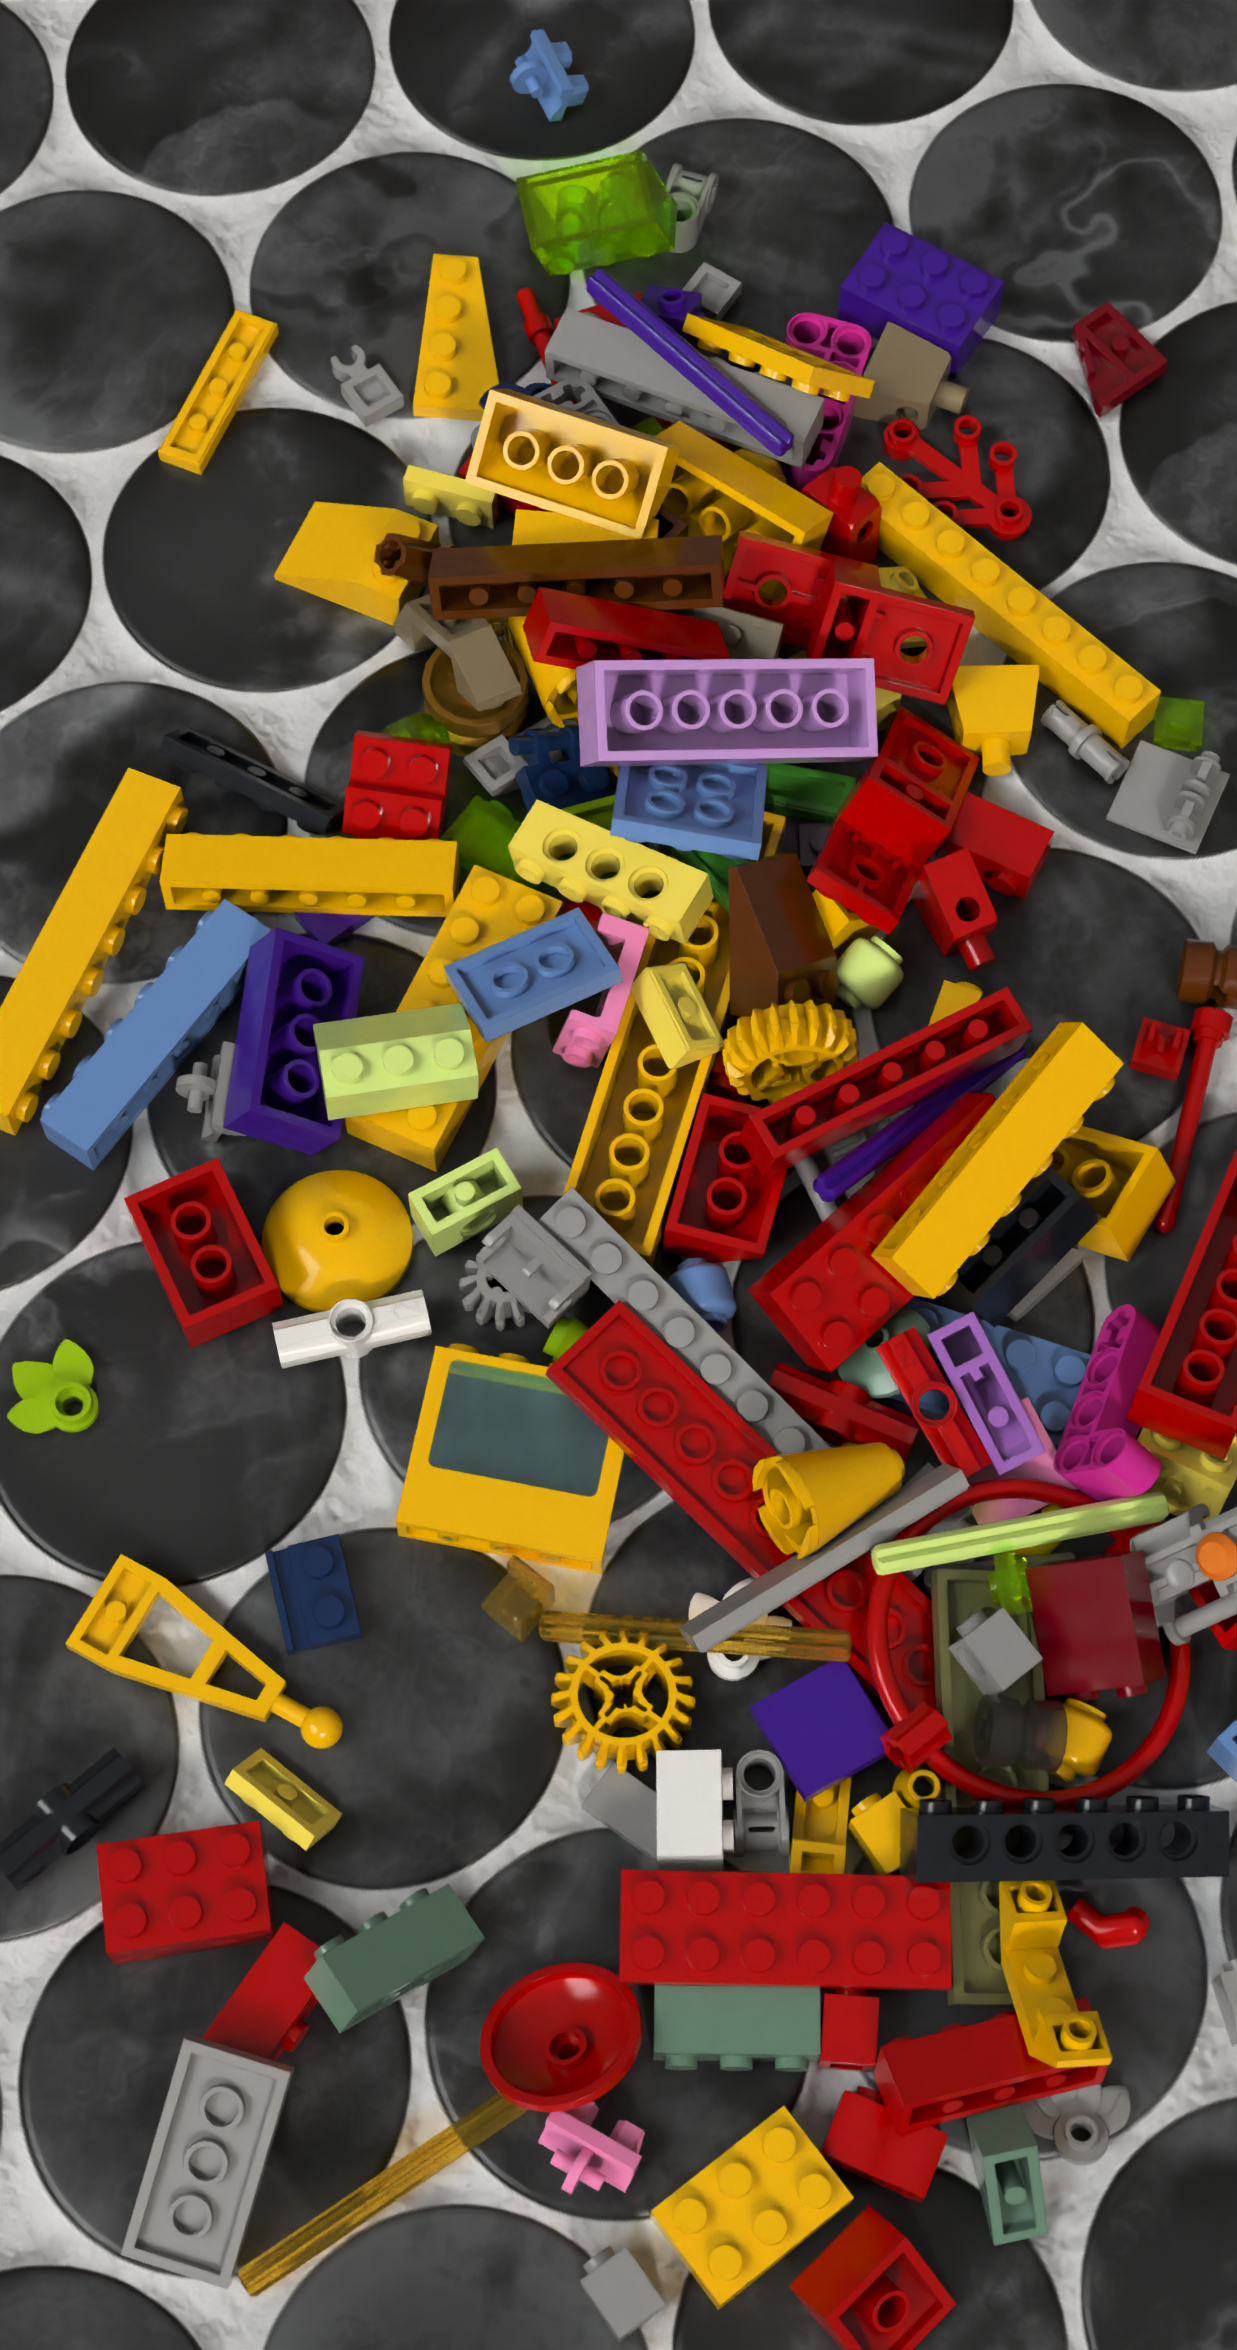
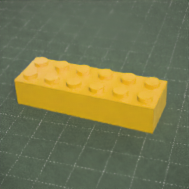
[345,864,563,1172]

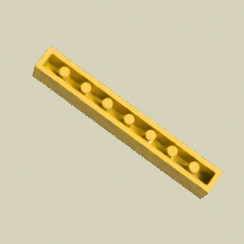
[861,462,1161,749]
[0,767,188,1136]

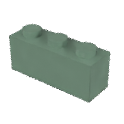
[304,1884,485,2033]
[653,1985,821,2072]

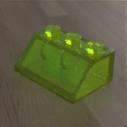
[516,150,677,276]

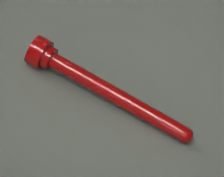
[1155,1007,1233,1233]

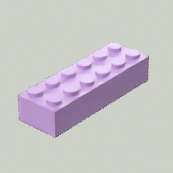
[576,658,878,767]

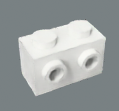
[656,1749,734,1871]

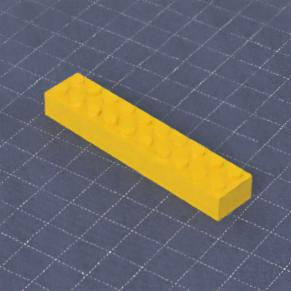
[562,811,786,1268]

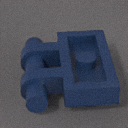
[509,724,616,813]

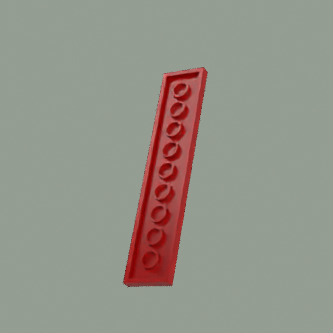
[545,1300,936,1711]

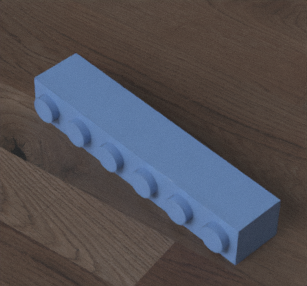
[39,899,272,1171]

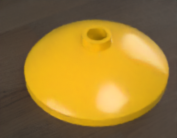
[262,1170,413,1312]

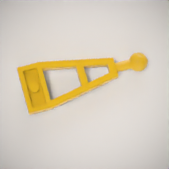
[65,1554,343,1749]

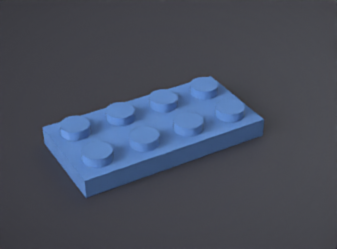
[888,1297,1091,1450]

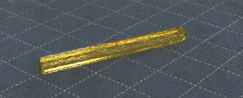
[539,1610,852,1662]
[237,2093,528,2297]

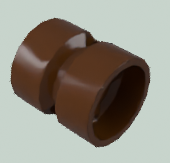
[1176,938,1237,1010]

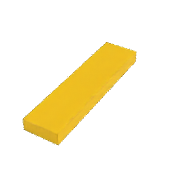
[158,309,279,475]

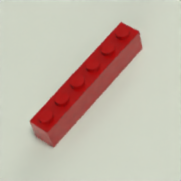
[739,987,1033,1180]

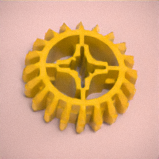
[722,1000,859,1104]
[551,1629,695,1774]

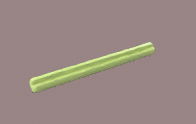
[871,1491,1170,1576]

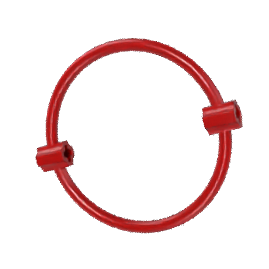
[866,1478,1191,1807]

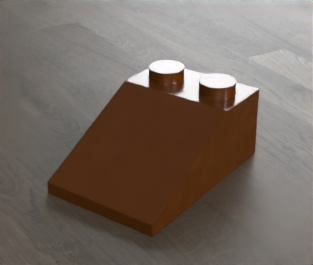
[728,852,839,1017]

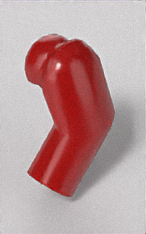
[1066,1896,1150,1949]

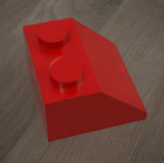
[789,2205,956,2350]

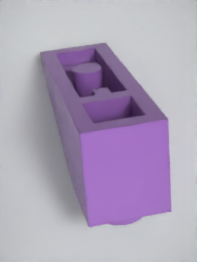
[927,1311,1047,1475]

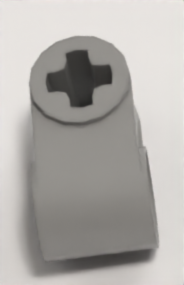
[658,163,719,253]
[733,1749,789,1857]

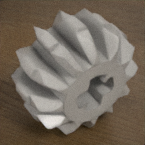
[459,1246,532,1332]

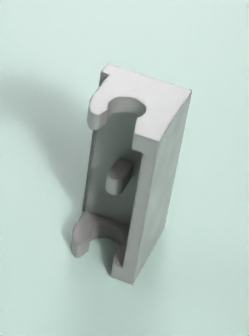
[476,1204,592,1329]

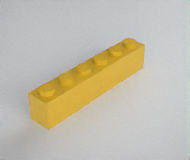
[159,832,460,917]
[871,1022,1124,1299]

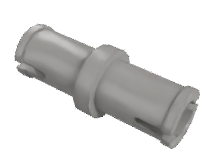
[1041,700,1130,784]

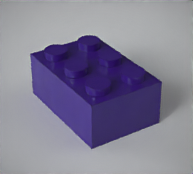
[837,222,1005,379]

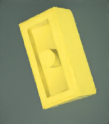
[630,963,724,1069]

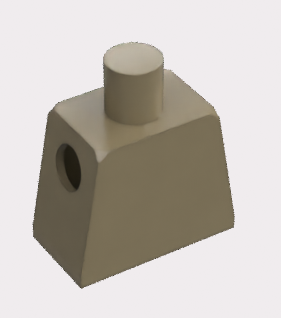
[854,322,970,430]

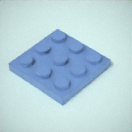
[610,764,767,861]

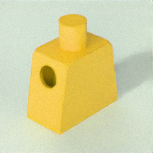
[946,665,1039,776]

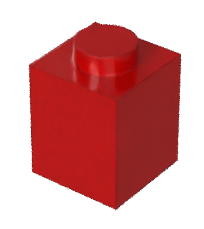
[818,1988,880,2073]

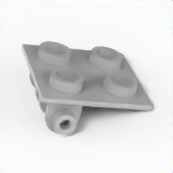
[1106,740,1230,855]

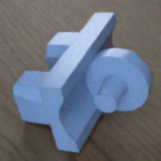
[510,29,589,122]

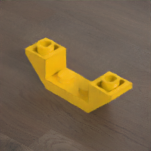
[999,1880,1112,2068]

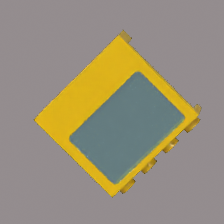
[395,1343,625,1575]

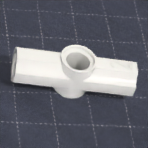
[272,1289,432,1369]

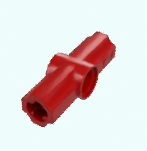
[875,1326,992,1478]
[768,1362,920,1465]

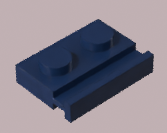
[265,1534,363,1656]

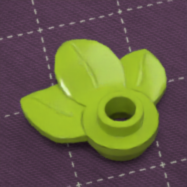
[7,1339,100,1434]

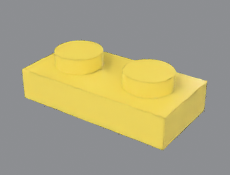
[403,465,499,529]
[224,1748,342,1851]

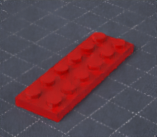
[619,1870,952,1991]

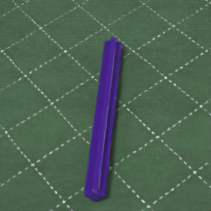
[586,269,794,457]
[813,1046,1026,1202]

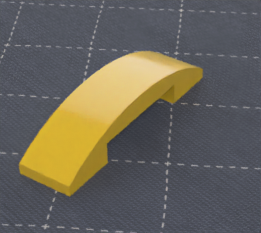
[789,1776,852,1874]

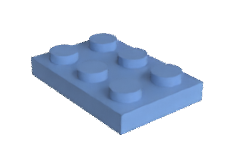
[444,907,623,1042]

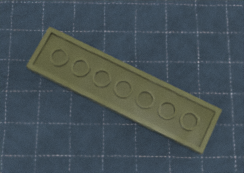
[931,1569,1049,2007]

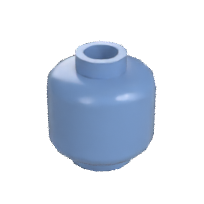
[666,1258,737,1333]

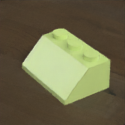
[313,1003,479,1120]

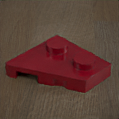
[1071,301,1168,418]

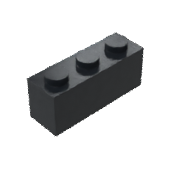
[951,1166,1102,1328]

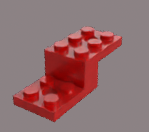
[723,530,975,705]
[806,706,980,935]

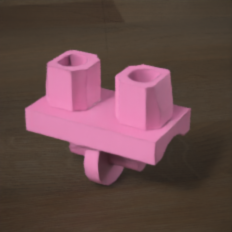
[538,2101,645,2195]

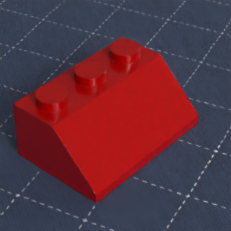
[663,1093,787,1263]

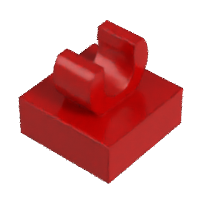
[1129,1017,1191,1081]

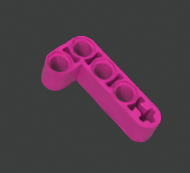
[786,312,872,492]
[1053,1304,1161,1501]

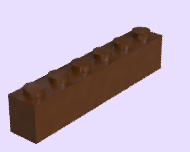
[428,535,725,620]

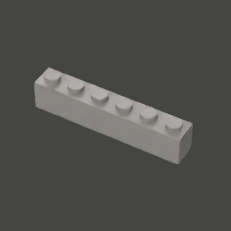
[544,308,825,469]

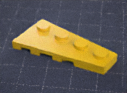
[413,254,499,421]

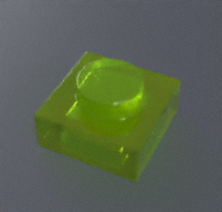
[1152,696,1205,752]
[988,1552,1033,1615]

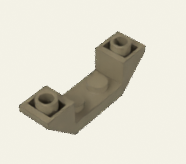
[393,594,522,712]

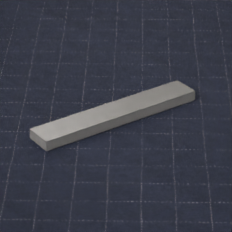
[678,1463,970,1653]

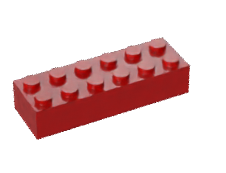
[748,1092,1035,1372]
[1126,1150,1237,1460]

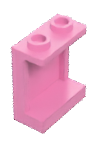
[552,912,650,1068]

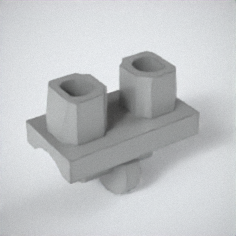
[176,1041,247,1143]

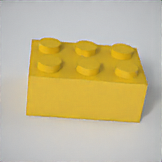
[650,2106,854,2310]

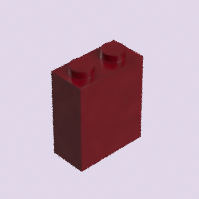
[1025,1549,1166,1702]

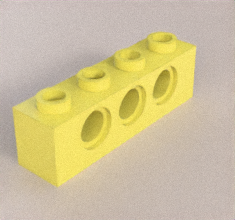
[508,799,714,945]

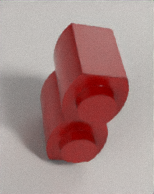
[819,2086,949,2202]

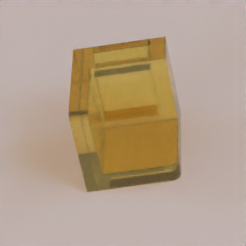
[481,1555,555,1642]

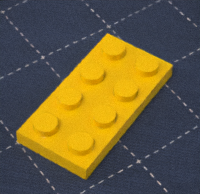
[682,313,875,402]

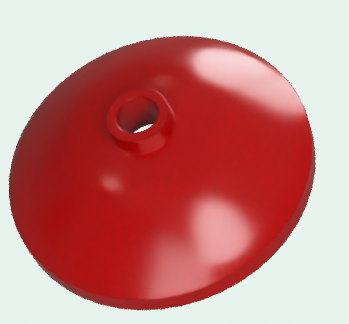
[480,1962,643,2112]

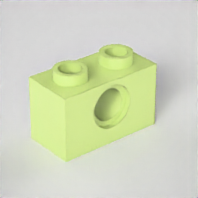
[408,1147,523,1257]

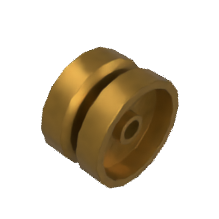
[422,638,529,757]

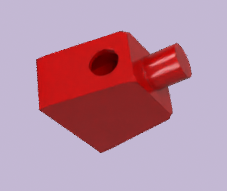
[800,466,882,564]
[910,847,998,973]

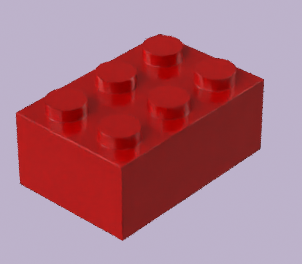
[124,1157,284,1349]
[96,1821,276,1964]

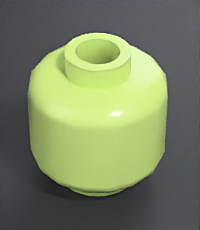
[836,936,904,1010]

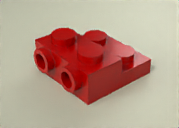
[342,730,453,840]

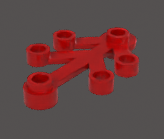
[882,415,1032,540]

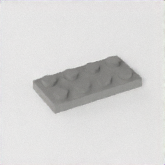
[121,2034,294,2289]

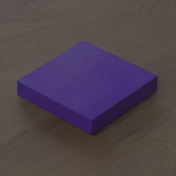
[749,1655,888,1802]

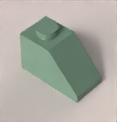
[967,2103,1048,2246]

